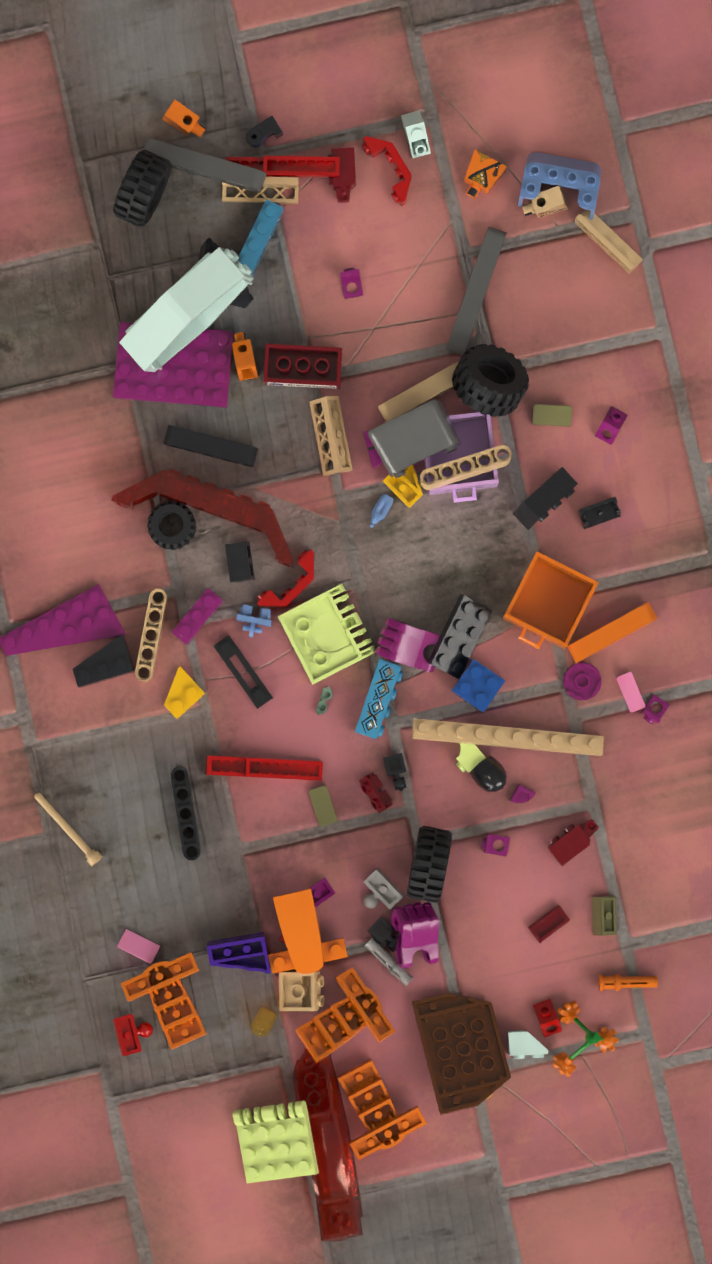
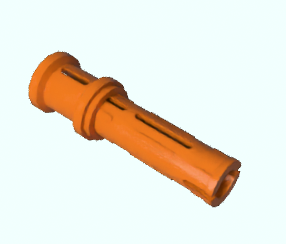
[598,974,658,991]

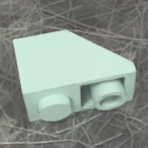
[401,110,431,158]
[507,1030,548,1059]

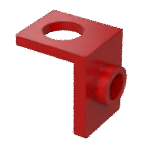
[533,999,562,1037]

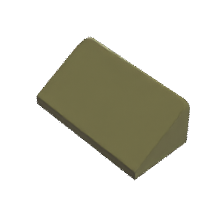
[532,404,572,427]
[308,785,338,827]
[592,896,617,936]

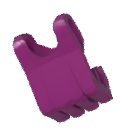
[375,618,440,672]
[391,902,439,969]

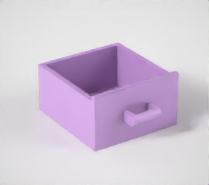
[425,412,499,503]

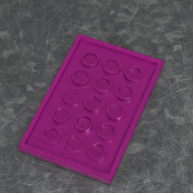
[113,322,234,408]

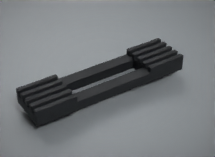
[214,635,273,709]

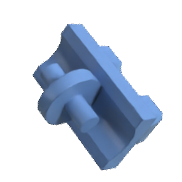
[236,605,272,637]

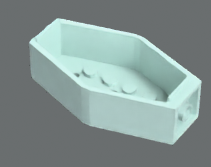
[119,247,254,372]

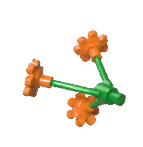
[553,1001,619,1077]

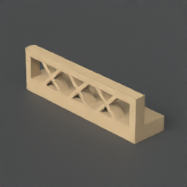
[222,177,299,204]
[574,209,643,274]
[309,396,353,476]

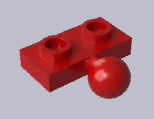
[113,1014,153,1056]

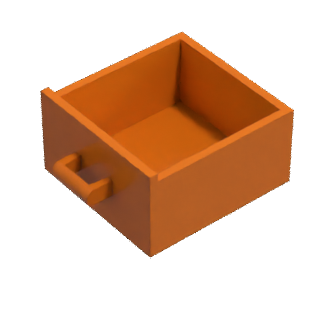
[502,551,599,650]

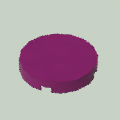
[563,662,602,701]

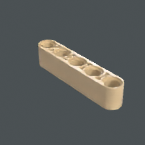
[378,362,459,422]
[420,445,512,490]
[135,589,168,682]

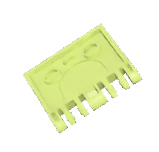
[278,584,376,685]
[233,1100,319,1183]

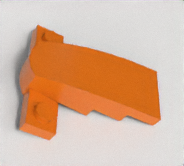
[268,888,348,974]
[120,952,207,1050]
[295,967,395,1063]
[337,1059,427,1161]

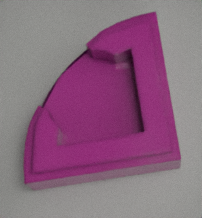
[510,784,536,803]

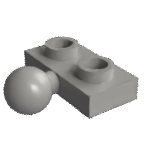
[363,868,405,910]

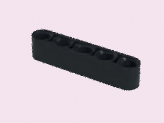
[163,425,258,467]
[171,767,201,860]

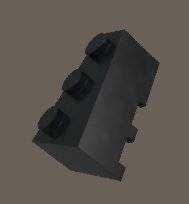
[513,467,578,530]
[73,634,135,688]

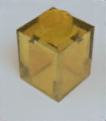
[250,1006,278,1038]

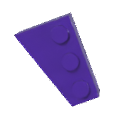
[207,932,271,974]

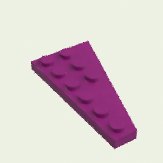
[0,584,126,656]

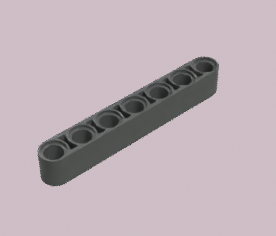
[143,138,267,193]
[446,227,507,355]

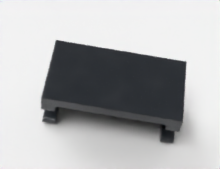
[578,497,621,529]
[225,541,255,583]

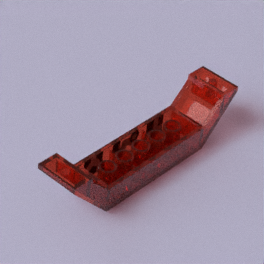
[112,469,295,568]

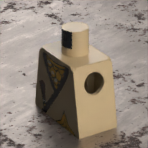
[522,186,568,218]

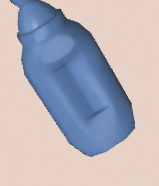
[369,493,394,528]

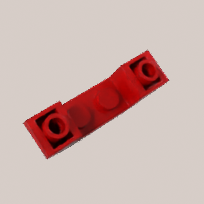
[362,136,412,206]
[257,549,314,607]

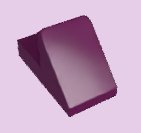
[308,877,335,907]

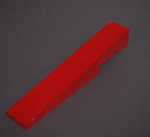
[226,156,340,177]
[205,756,323,781]

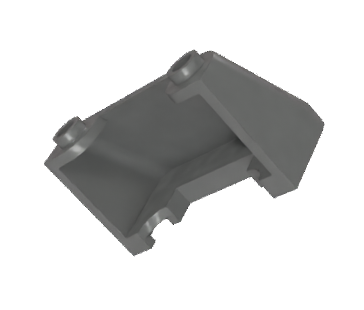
[367,400,461,478]

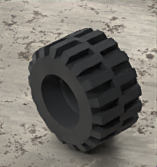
[147,501,196,550]

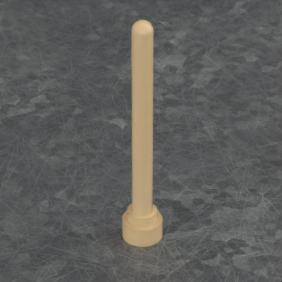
[34,793,103,867]

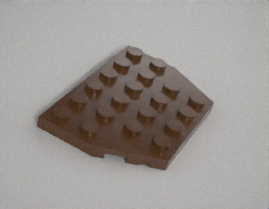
[412,993,511,1115]

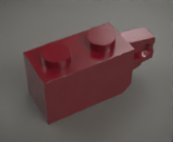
[328,147,356,203]
[547,819,599,866]

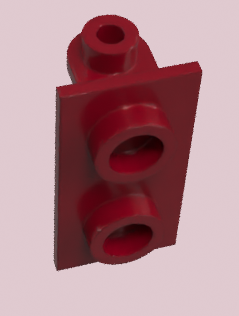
[359,772,393,813]

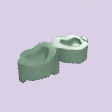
[315,687,332,715]

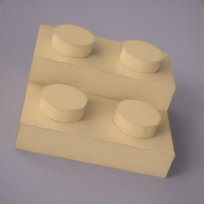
[279,971,325,1011]

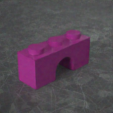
[171,588,224,646]

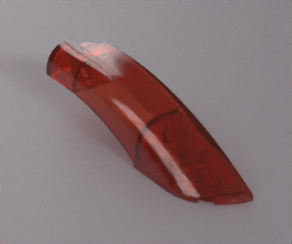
[293,1048,363,1242]

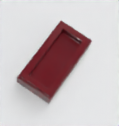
[528,905,570,943]

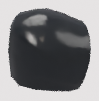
[470,756,507,792]

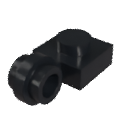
[383,753,407,791]
[367,916,398,953]

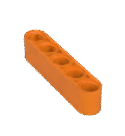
[567,602,658,663]

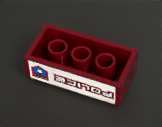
[263,344,342,389]

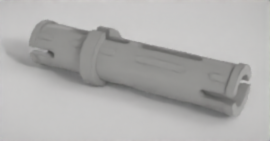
[364,937,414,987]

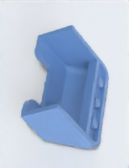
[518,152,602,220]

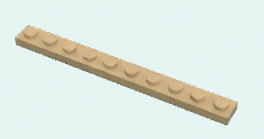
[412,718,604,756]

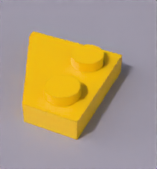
[382,465,423,508]
[164,666,205,719]

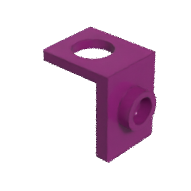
[340,268,363,299]
[595,406,628,445]
[641,695,669,725]
[481,834,510,857]

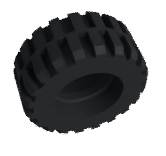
[113,150,172,227]
[452,344,529,417]
[407,826,452,903]

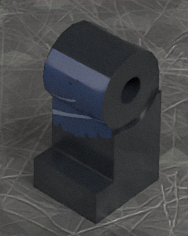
[246,116,283,148]

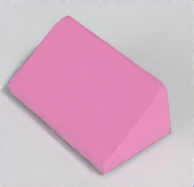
[617,672,645,712]
[117,929,160,964]

